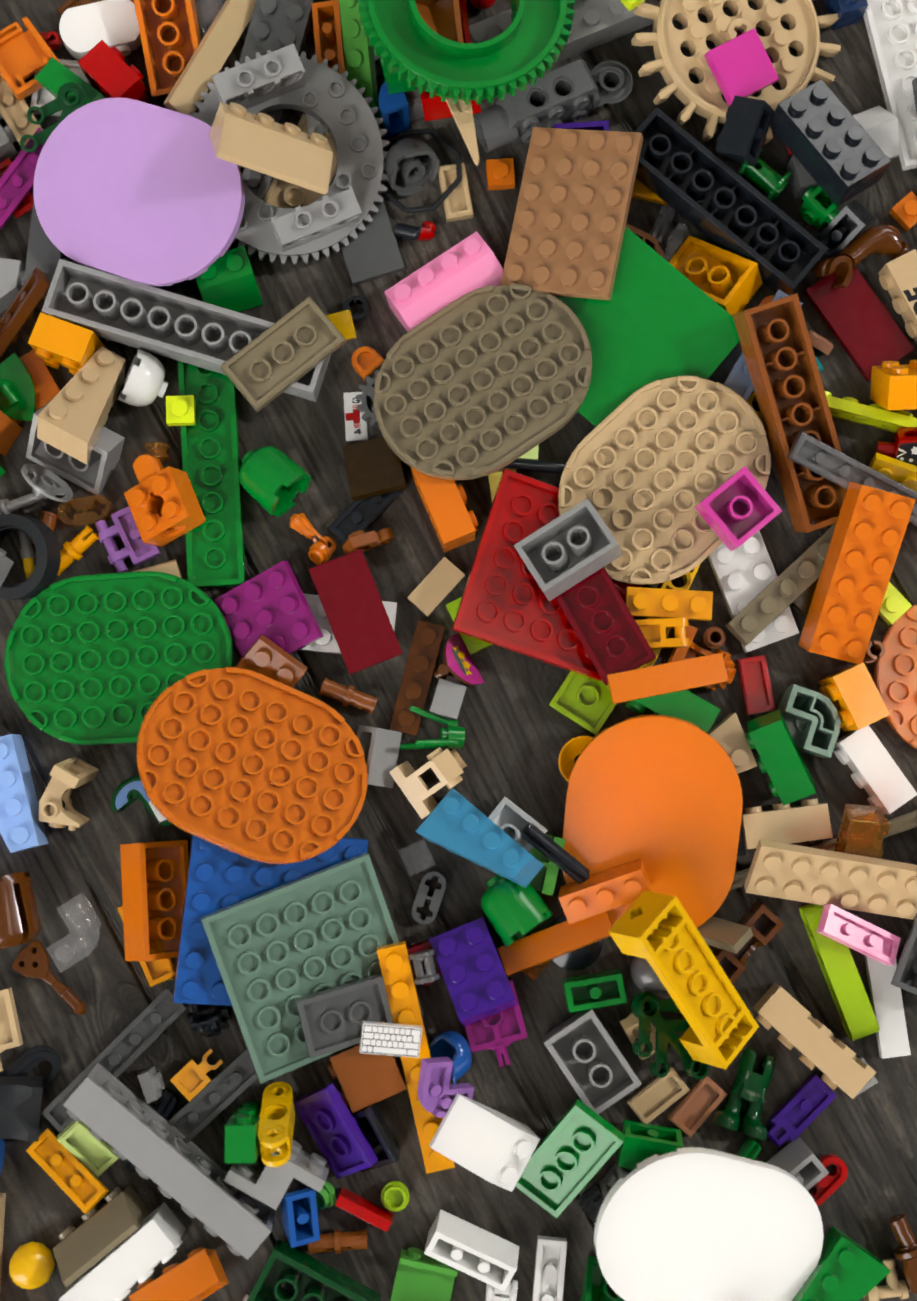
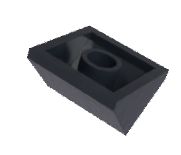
[349,1103,401,1173]

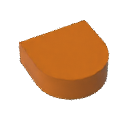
[351,346,384,381]

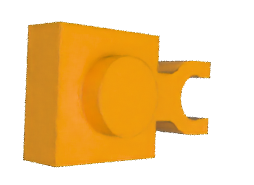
[170,1048,223,1102]

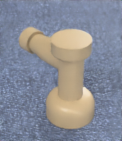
[863,1258,909,1301]

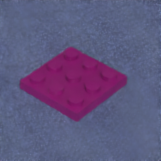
[215,561,324,658]

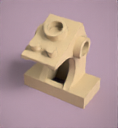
[389,747,467,819]
[39,756,99,831]

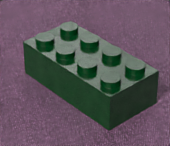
[247,1238,381,1301]

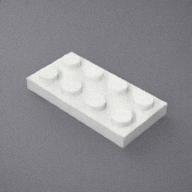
[708,531,799,653]

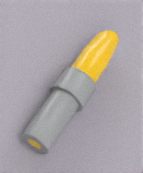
[18,530,35,579]

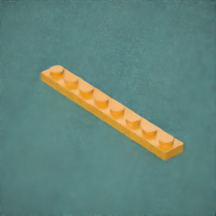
[377,941,455,1174]

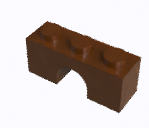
[712,902,785,984]

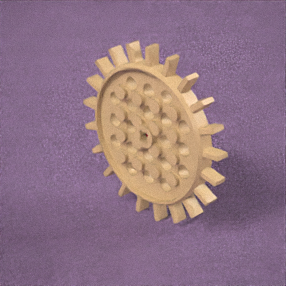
[631,0,841,144]

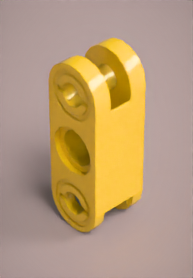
[258,1082,295,1167]

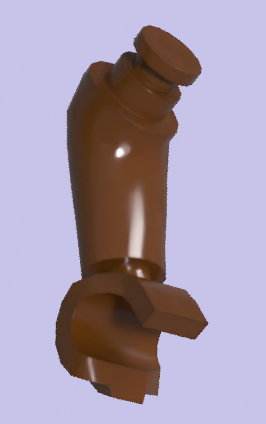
[813,224,909,289]

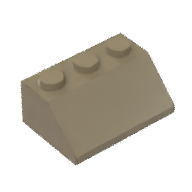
[53,1184,151,1287]

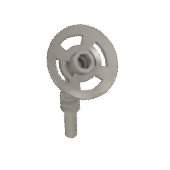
[0,463,73,515]

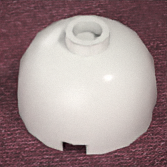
[118,349,168,407]

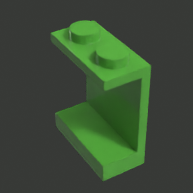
[390,1247,458,1301]

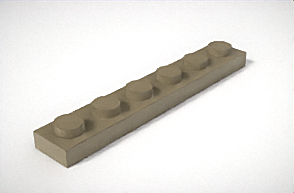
[725,523,836,647]

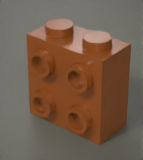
[328,1043,407,1113]

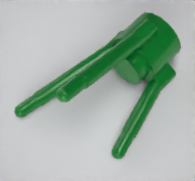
[399,705,465,750]

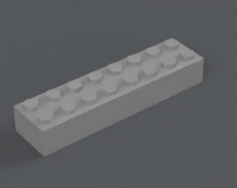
[63,1063,275,1260]

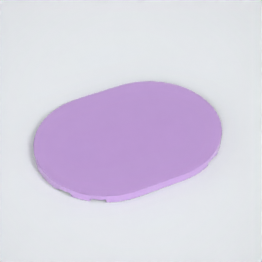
[33,98,245,286]

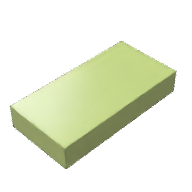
[57,1120,119,1177]

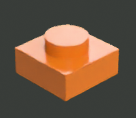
[486,158,515,190]
[888,191,917,232]

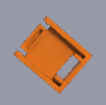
[0,16,60,102]

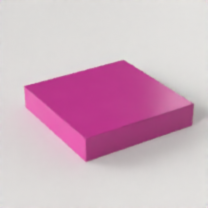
[704,28,779,106]

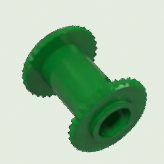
[737,148,792,202]

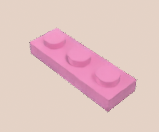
[817,904,901,966]

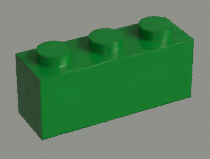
[745,709,816,805]
[225,1101,261,1163]

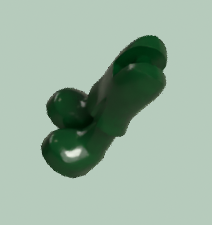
[712,1047,775,1140]

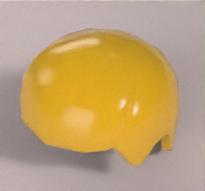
[9,1241,55,1290]

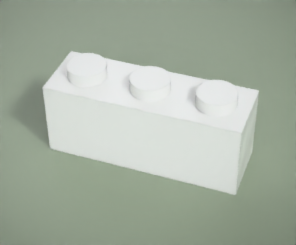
[834,725,917,814]
[424,1209,520,1292]

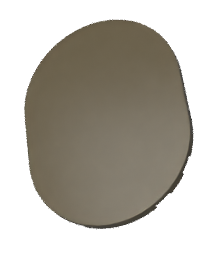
[374,283,592,480]

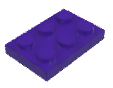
[294,1083,378,1179]

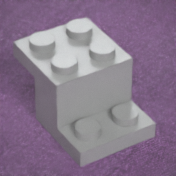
[224,1140,330,1210]

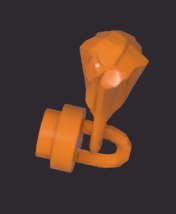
[290,513,337,565]

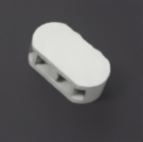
[59,0,142,60]

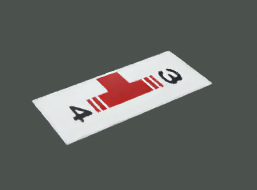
[343,392,368,441]

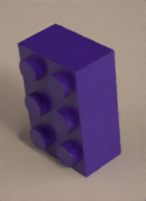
[429,917,518,1026]

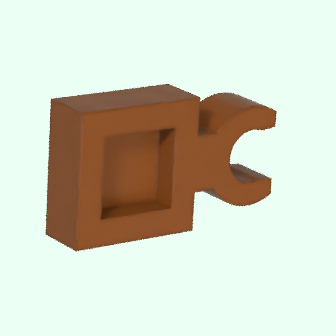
[342,527,395,555]

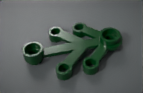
[20,82,87,153]
[632,991,710,1080]

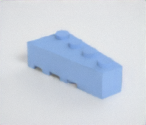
[0,734,48,853]

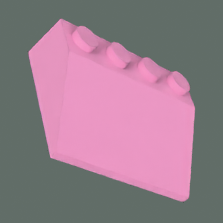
[384,231,503,332]

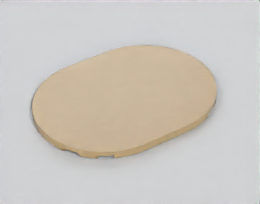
[558,375,771,585]

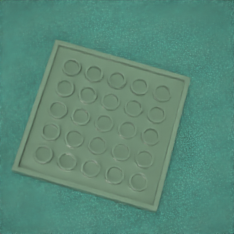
[200,852,424,1084]

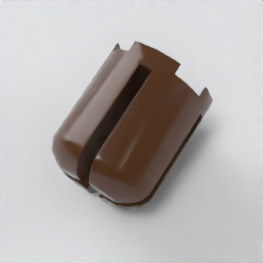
[0,871,41,950]

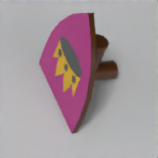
[434,633,485,686]

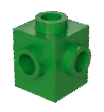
[799,186,841,229]

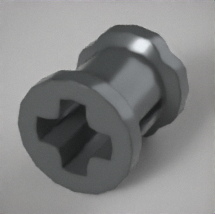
[408,949,440,984]

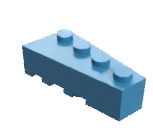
[416,788,544,888]

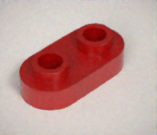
[810,1154,848,1207]

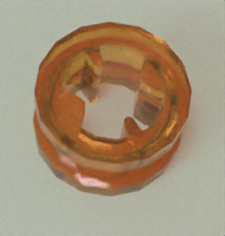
[144,442,170,461]

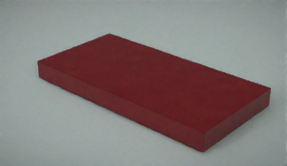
[804,266,915,382]
[308,549,403,675]
[555,567,656,686]

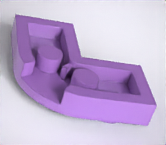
[418,1057,474,1118]

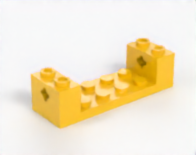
[608,891,759,1070]

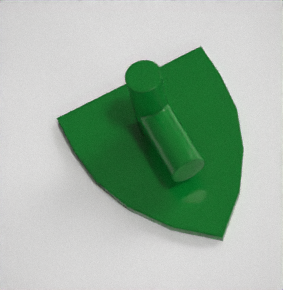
[0,352,36,421]

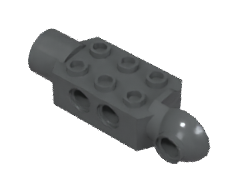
[473,59,633,153]

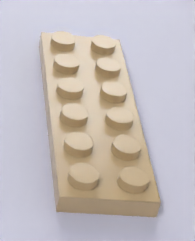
[744,839,917,920]

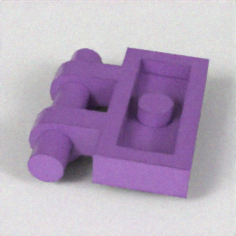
[95,506,161,573]

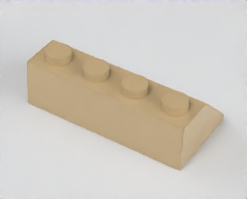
[209,102,333,195]

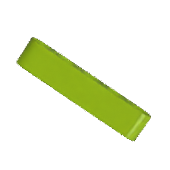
[799,903,880,1041]

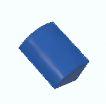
[378,82,410,139]

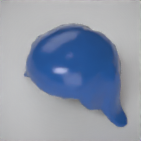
[428,1030,472,1085]

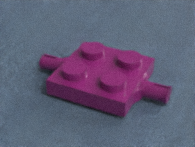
[465,980,528,1067]

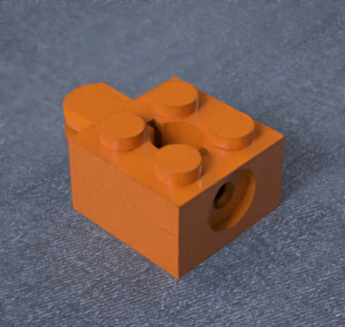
[124,454,206,547]

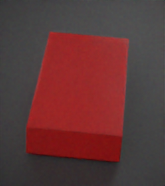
[736,655,776,715]
[335,1187,394,1232]

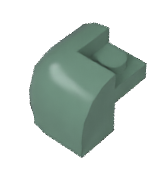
[776,684,841,758]

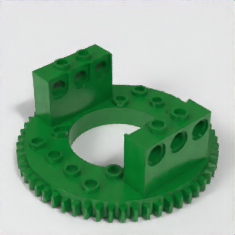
[358,0,575,105]

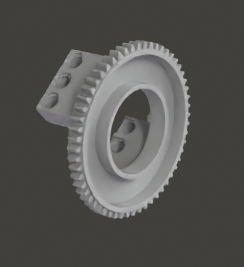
[190,43,390,265]

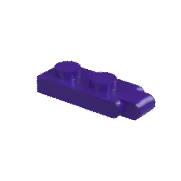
[767,1073,837,1147]

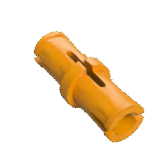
[57,525,99,576]

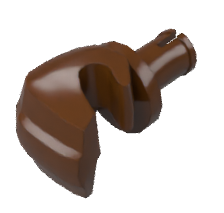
[888,1213,917,1294]

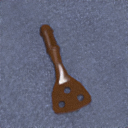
[12,941,87,1015]

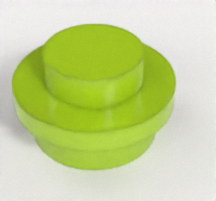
[381,1181,410,1212]

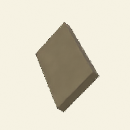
[220,296,346,412]

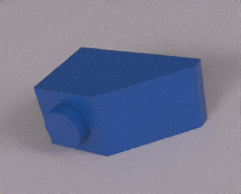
[280,1187,320,1248]

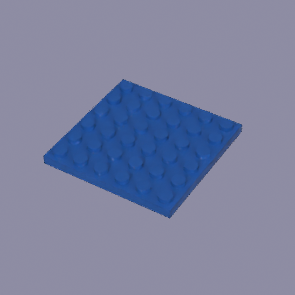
[173,835,368,1006]

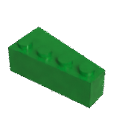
[792,1226,891,1301]

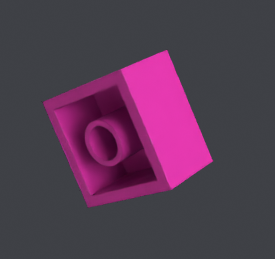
[694,466,782,551]

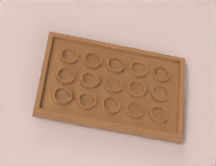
[500,127,643,301]

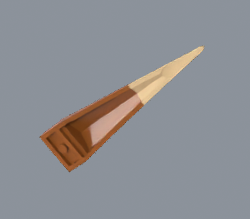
[415,0,479,166]

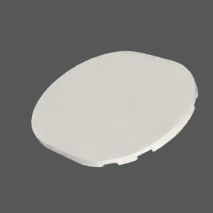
[594,1147,824,1301]

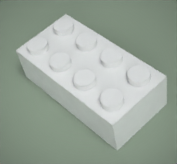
[59,1202,186,1301]

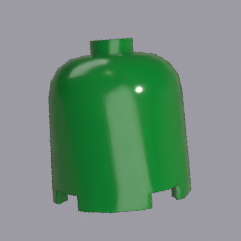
[239,446,311,517]
[481,875,553,948]

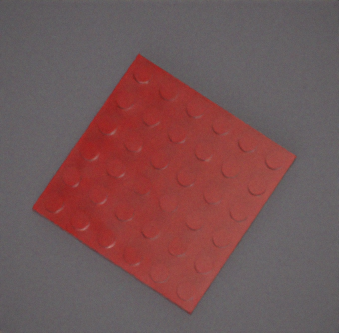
[452,469,644,682]

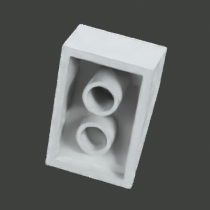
[429,1093,540,1192]

